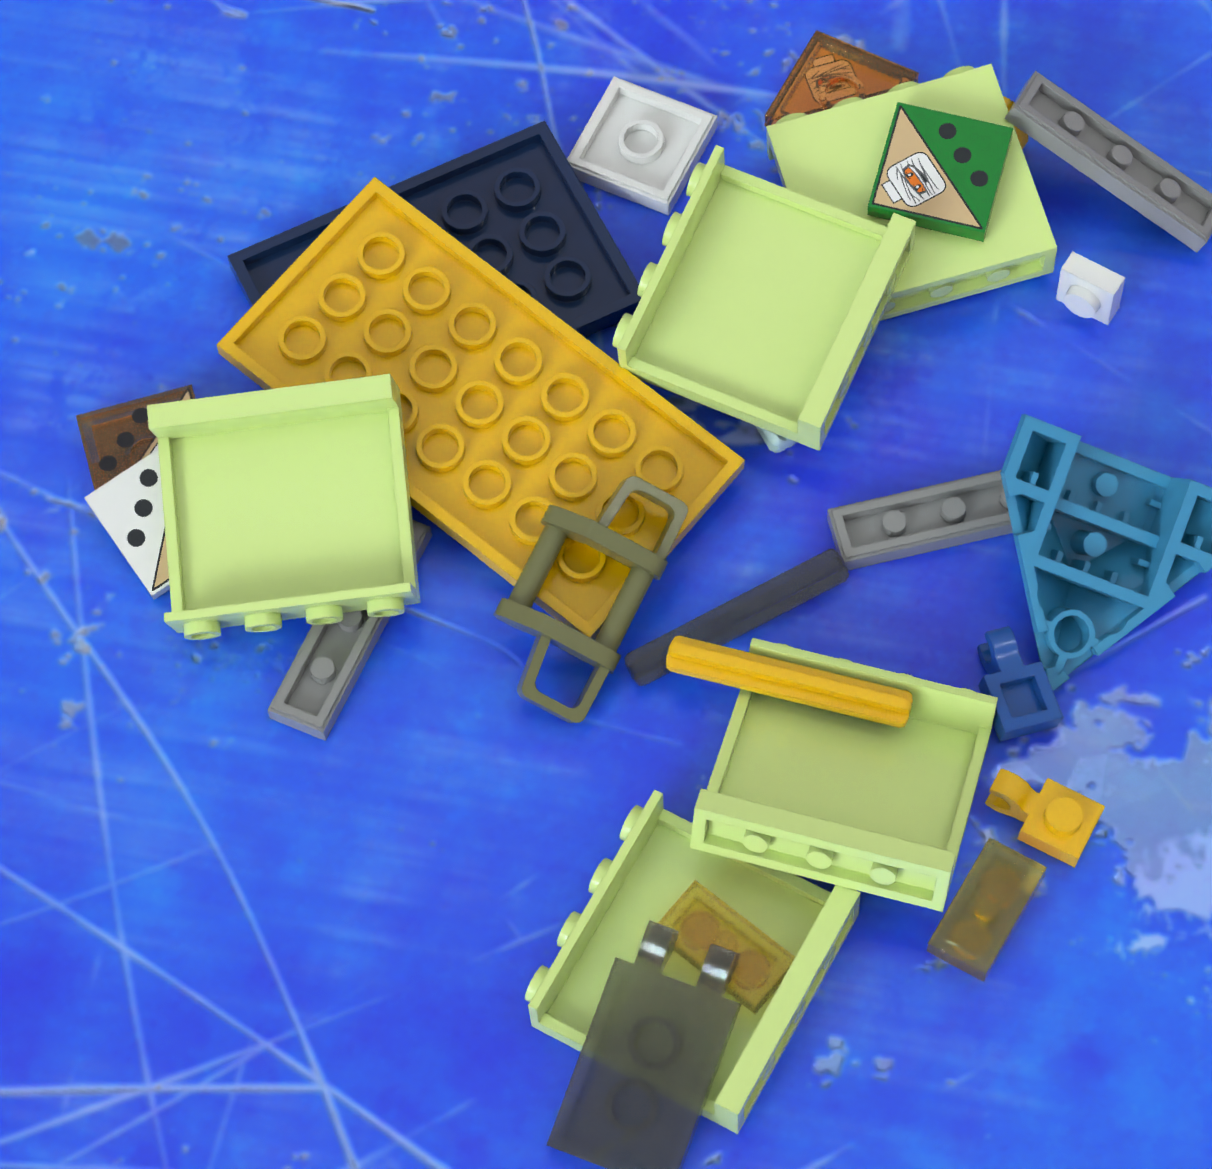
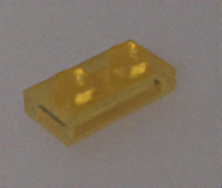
[927,837,1047,982]
[654,880,795,1015]

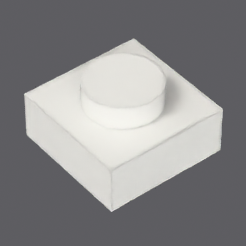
[1056,251,1125,325]

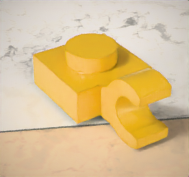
[985,769,1105,868]

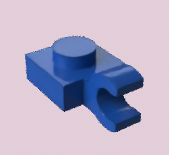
[977,626,1063,742]

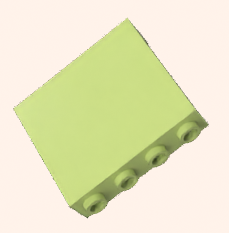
[766,64,1057,321]
[612,145,916,451]
[147,374,420,640]
[690,638,998,912]
[525,789,861,1134]

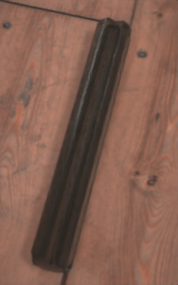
[624,549,849,686]

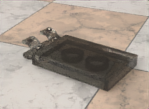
[547,920,742,1169]

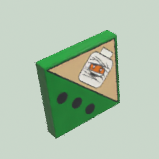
[867,102,1013,242]

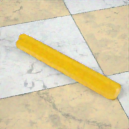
[666,635,913,728]

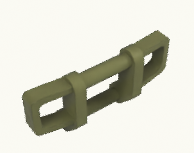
[493,476,688,723]

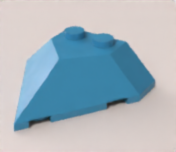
[1000,414,1212,691]

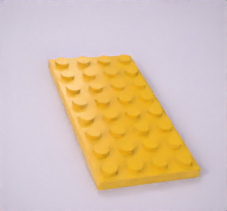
[217,177,745,640]

